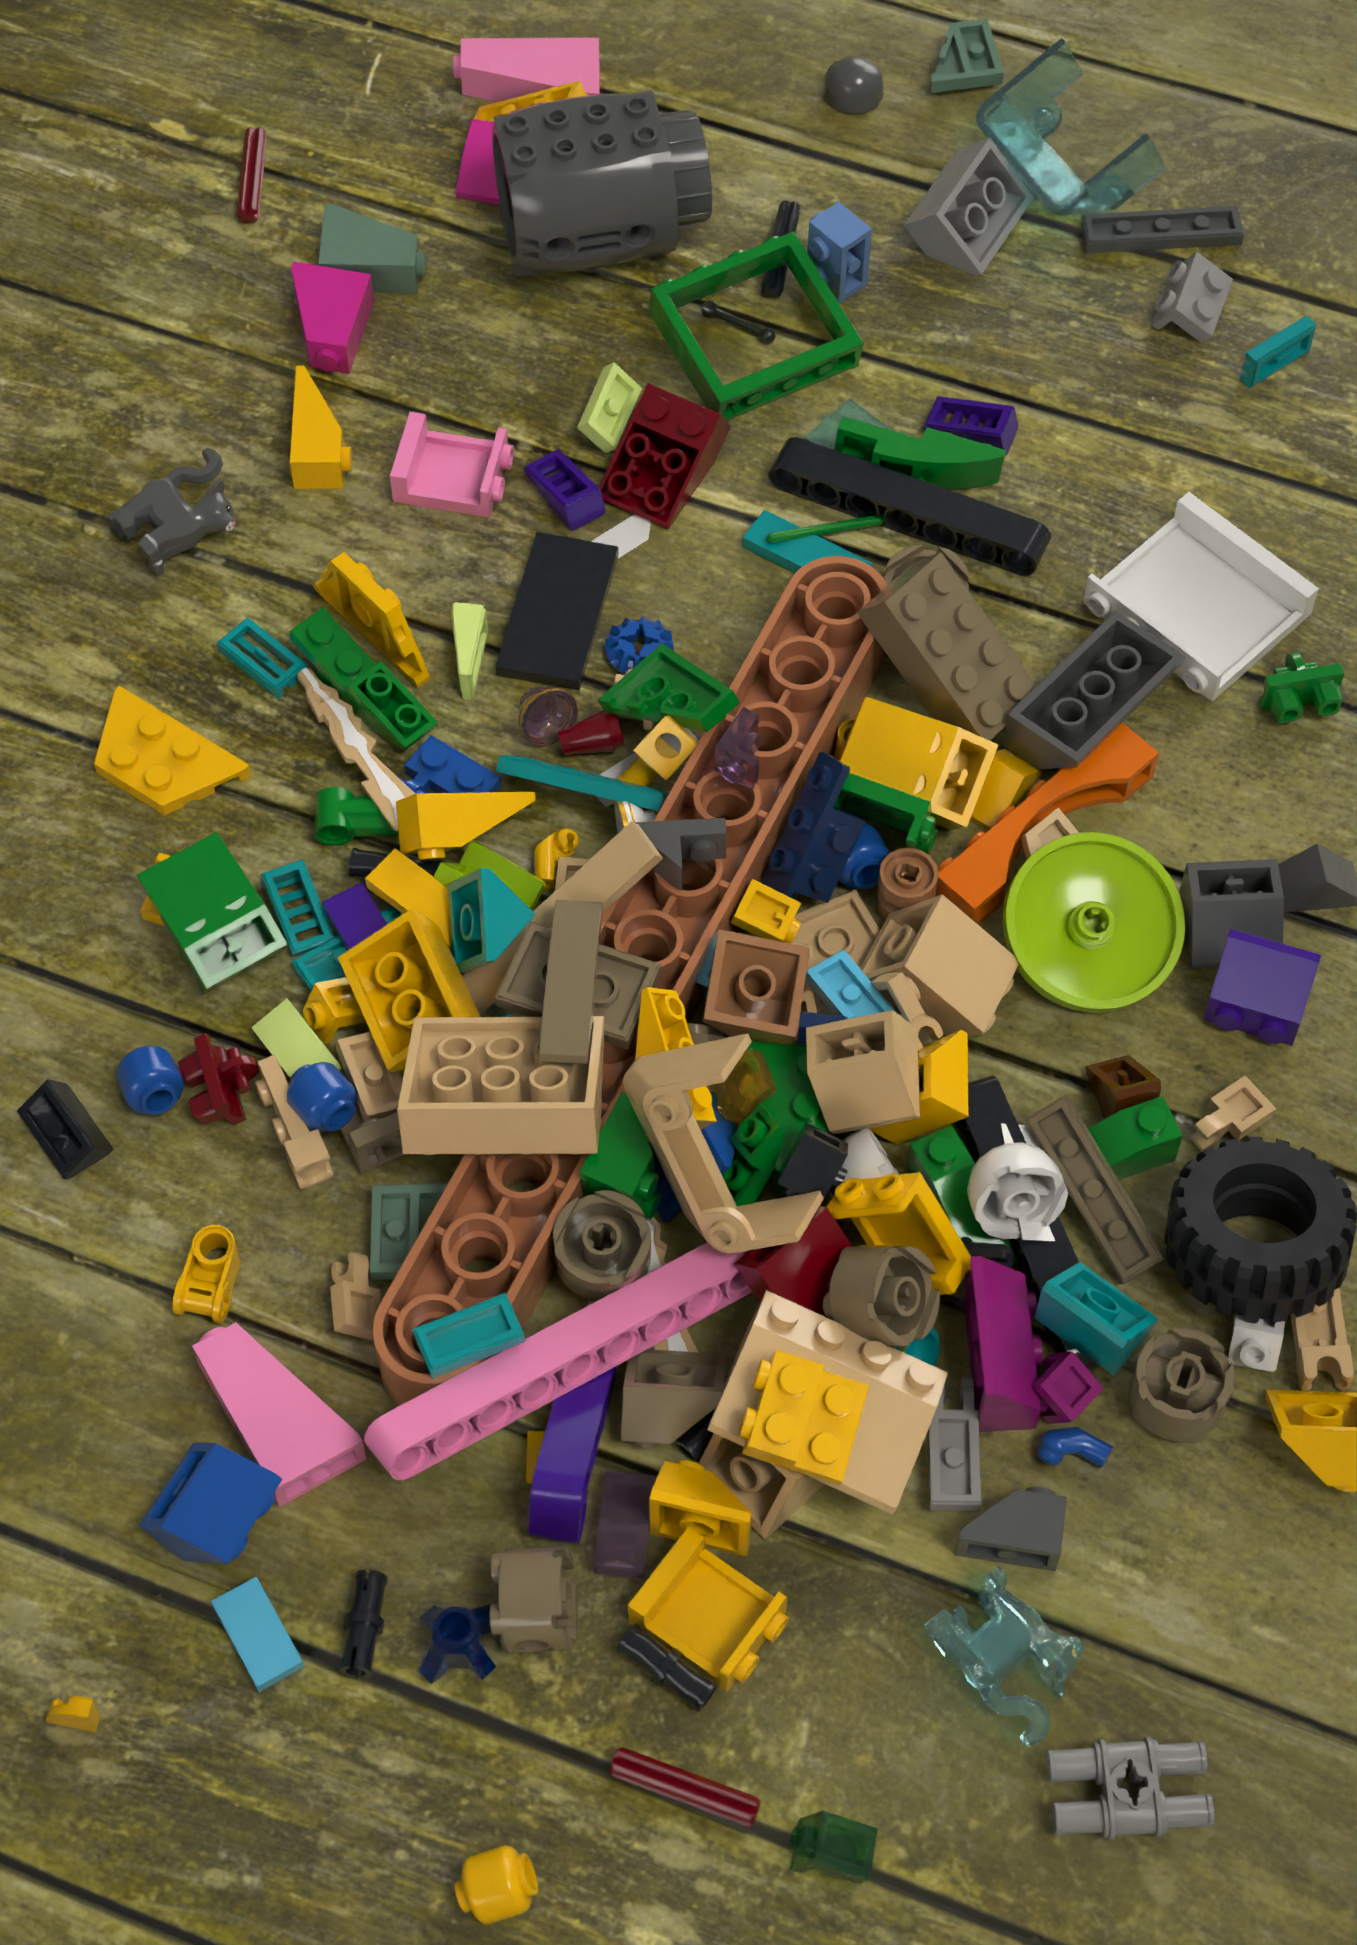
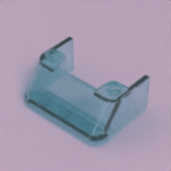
[976,38,1166,216]

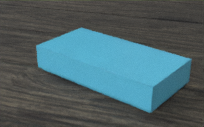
[211,1577,304,1692]

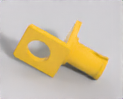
[618,715,698,786]

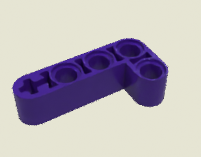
[528,1366,617,1545]

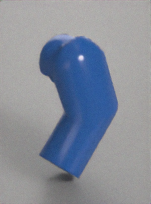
[1037,1427,1114,1468]

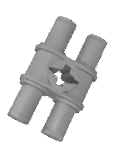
[1046,1737,1215,1840]

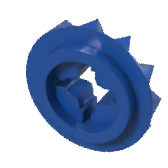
[605,615,674,674]

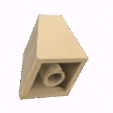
[860,894,1019,1038]
[699,1433,825,1539]

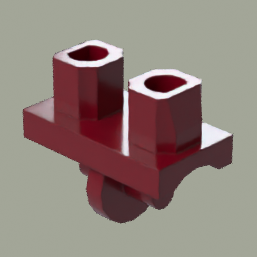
[178,1033,259,1125]

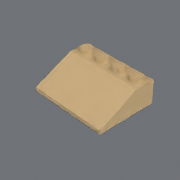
[397,1016,604,1155]
[707,1290,948,1515]

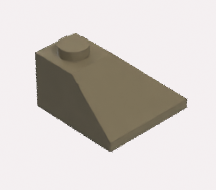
[621,1349,727,1448]

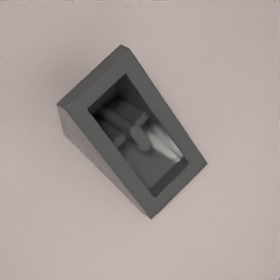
[1278,843,1357,913]

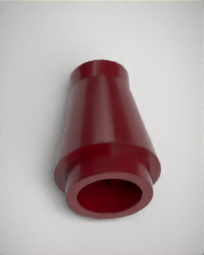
[558,710,625,756]

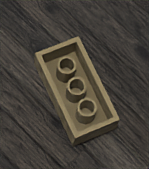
[858,552,1036,741]

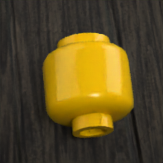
[455,1845,538,1925]

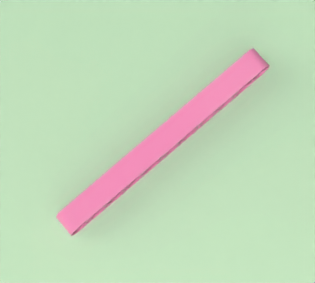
[364,1242,752,1480]

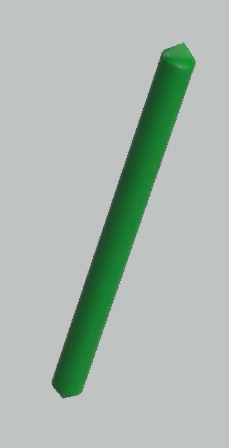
[765,514,885,543]

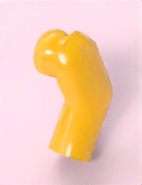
[534,828,579,890]

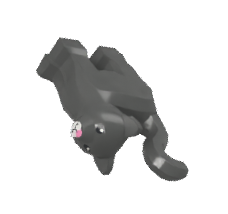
[108,448,236,577]

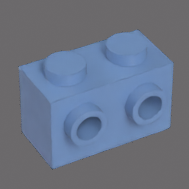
[807,202,872,304]

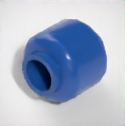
[839,823,890,889]
[116,1046,184,1115]
[287,1062,357,1132]

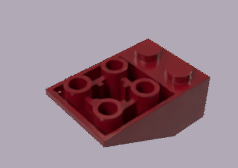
[599,383,731,529]

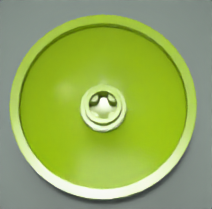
[1002,832,1185,1013]

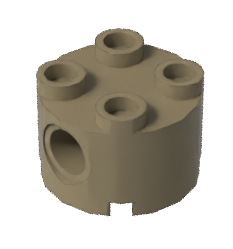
[1129,1327,1235,1443]
[490,1546,578,1653]

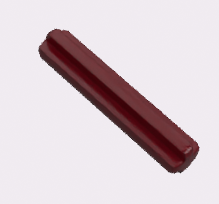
[237,127,267,223]
[610,1747,760,1827]

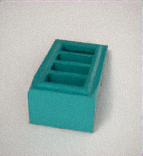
[260,859,335,957]

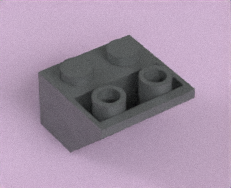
[1179,859,1284,969]

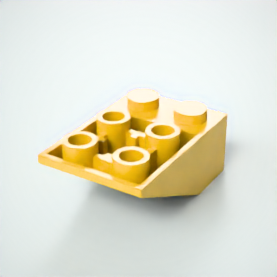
[839,696,998,830]

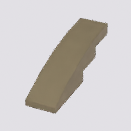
[539,900,603,1064]

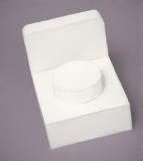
[1228,1313,1285,1372]

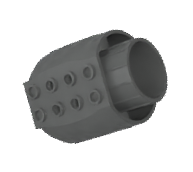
[492,90,712,278]

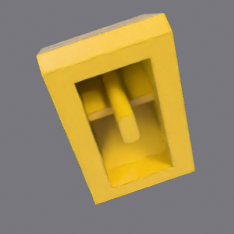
[970,749,1042,831]

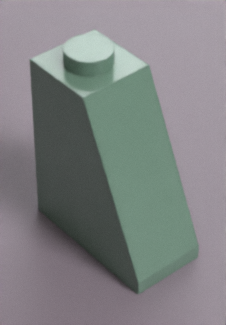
[318,204,426,293]

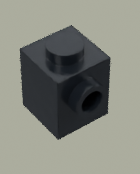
[778,1122,848,1204]

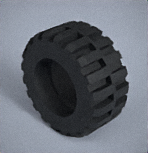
[1164,1137,1357,1323]

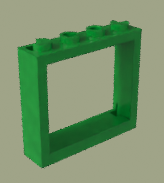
[649,231,864,421]

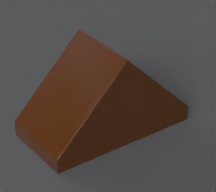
[1085,1055,1162,1119]

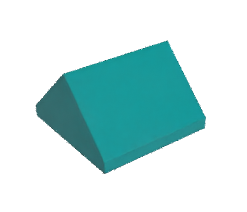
[447,868,536,975]
[1034,1262,1159,1376]

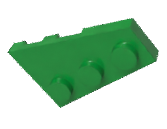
[597,643,740,732]

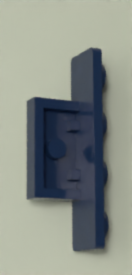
[760,752,866,903]

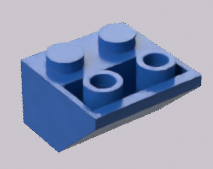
[139,1443,283,1565]

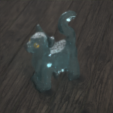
[925,1566,1084,1746]

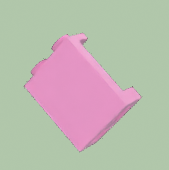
[390,412,514,518]

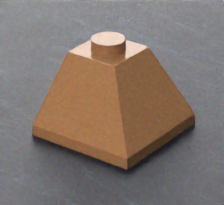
[702,929,810,1045]

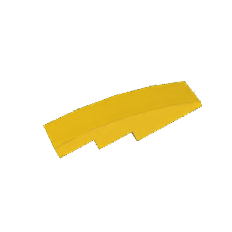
[365,849,452,953]

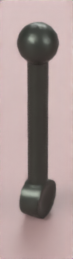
[702,301,776,344]

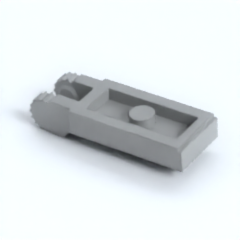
[928,1378,981,1511]

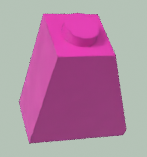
[291,261,374,374]

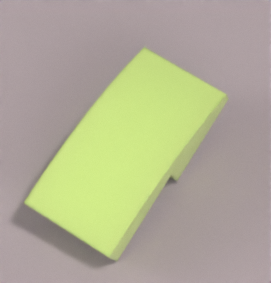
[251,998,343,1078]

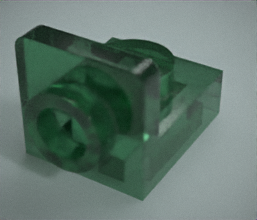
[789,1810,878,1884]

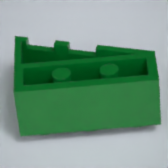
[743,1041,829,1197]

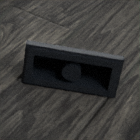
[17,1079,114,1180]

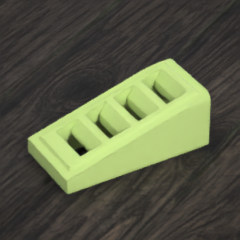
[451,602,488,700]

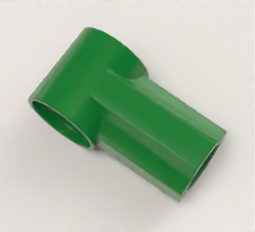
[314,787,399,846]

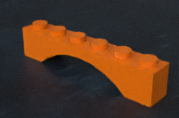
[935,722,1159,925]

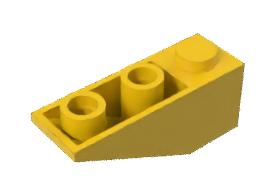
[635,987,717,1142]

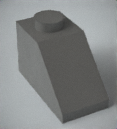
[956,1487,1067,1571]

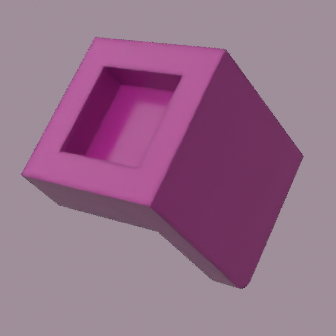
[1032,1351,1104,1424]

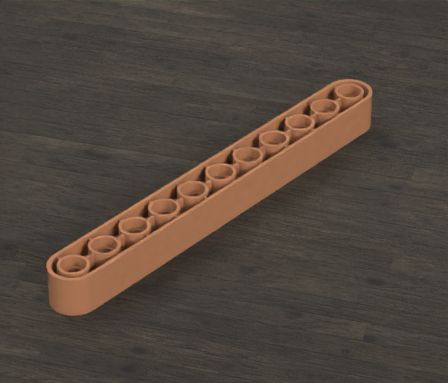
[373,556,887,1407]

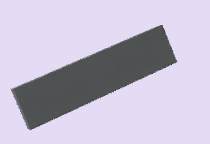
[1080,206,1244,254]

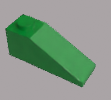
[1067,1096,1183,1198]
[906,1125,1018,1267]

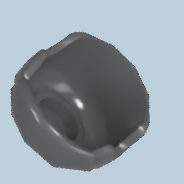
[825,56,883,114]

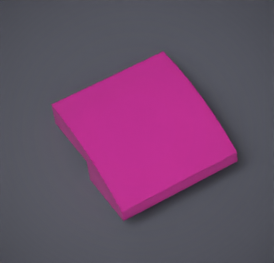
[456,119,499,204]

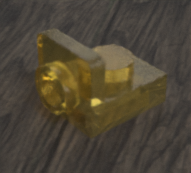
[713,1048,777,1124]

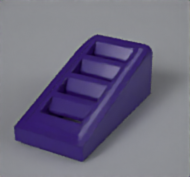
[924,396,1018,456]
[524,449,605,531]

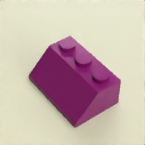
[963,1256,1048,1432]

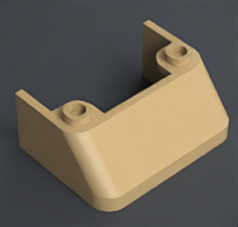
[623,1033,824,1253]

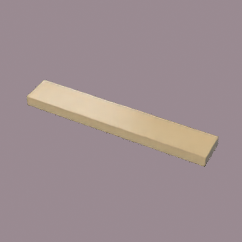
[462,821,663,1017]

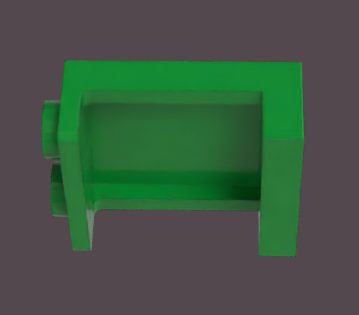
[834,773,938,855]

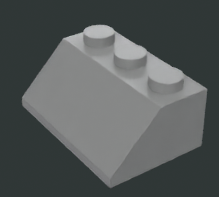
[903,137,1034,276]

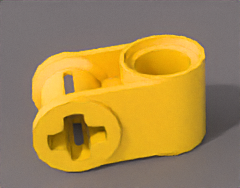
[172,1225,241,1324]

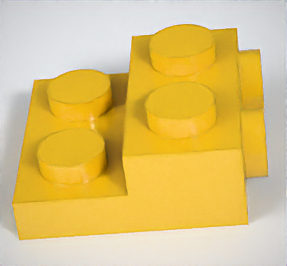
[738,1349,869,1485]

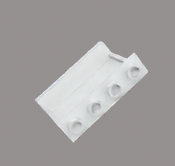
[1083,492,1319,702]

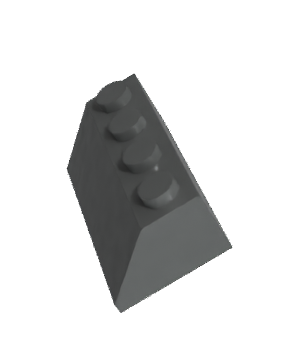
[1003,611,1185,769]

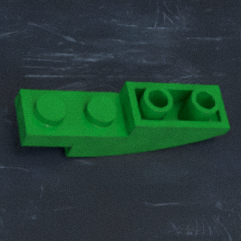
[834,416,1006,489]
[289,607,438,751]

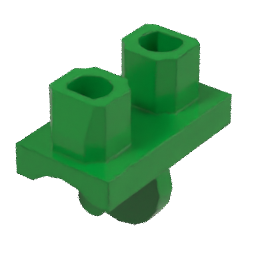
[1258,652,1345,724]

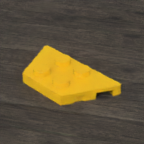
[313,552,430,689]
[94,686,252,816]

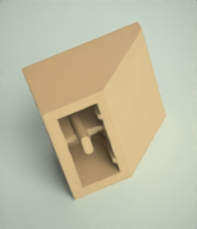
[806,1010,920,1134]

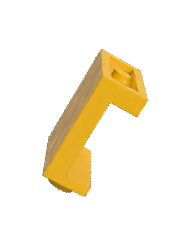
[827,1172,971,1295]
[628,1526,790,1692]

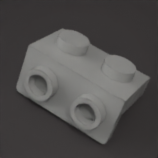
[1152,252,1233,343]

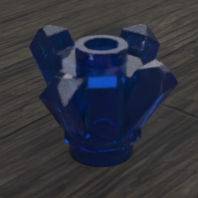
[418,1605,496,1684]

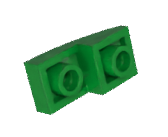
[722,1103,785,1206]

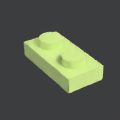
[577,362,642,454]

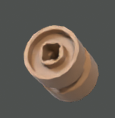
[876,847,939,922]

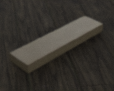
[1025,1095,1166,1284]

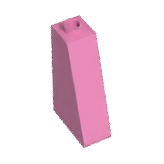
[453,38,600,102]
[192,1323,367,1508]

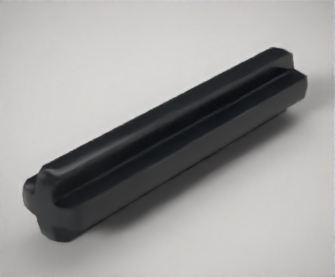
[761,200,800,299]

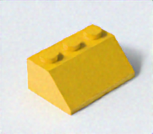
[338,908,481,1072]

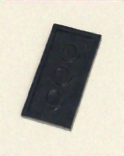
[496,532,619,690]

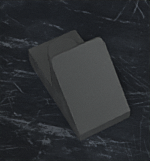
[634,818,727,890]

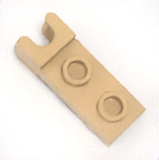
[255,1055,334,1189]
[1290,1288,1354,1392]

